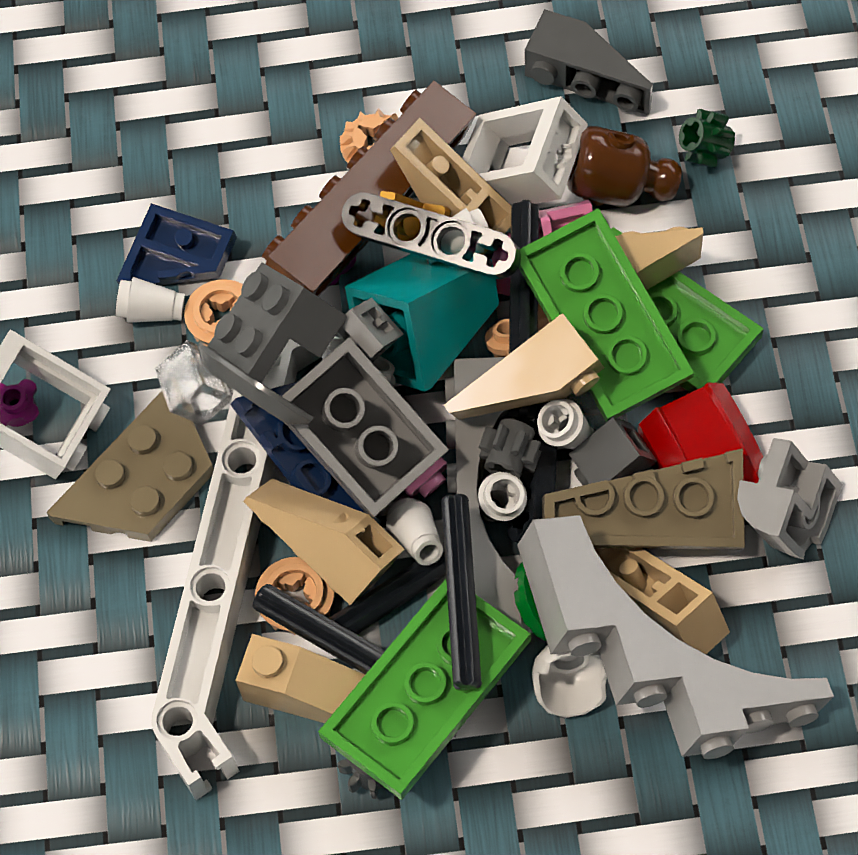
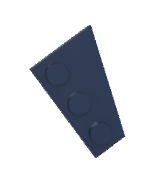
[230,382,364,513]

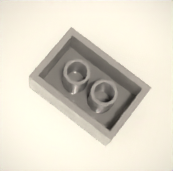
[282,338,449,517]

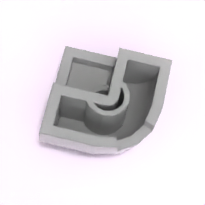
[737,438,843,559]

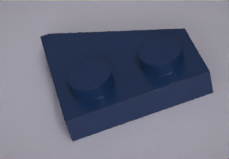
[116,203,237,285]

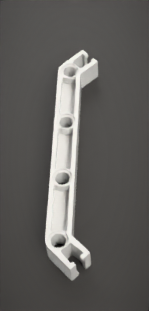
[151,339,322,800]

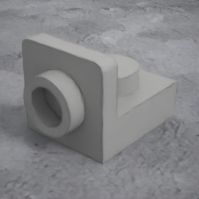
[338,297,403,363]

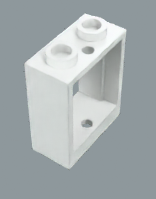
[462,96,588,206]
[0,329,110,479]

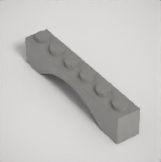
[445,357,522,627]

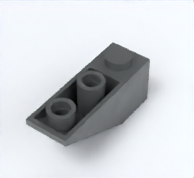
[525,9,653,116]

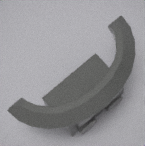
[197,262,347,424]

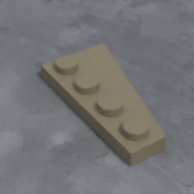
[542,448,745,550]

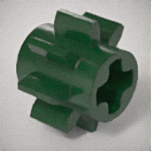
[679,109,735,168]

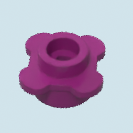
[0,379,39,427]

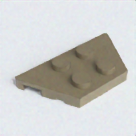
[46,381,214,542]

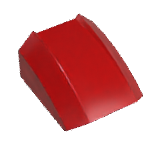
[638,382,763,483]

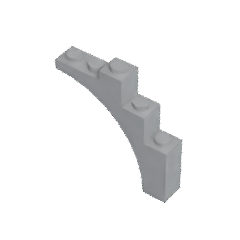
[517,515,834,759]

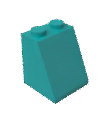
[345,254,499,392]

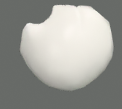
[532,645,607,718]

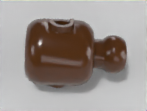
[567,126,682,207]

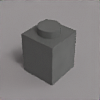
[569,417,658,486]

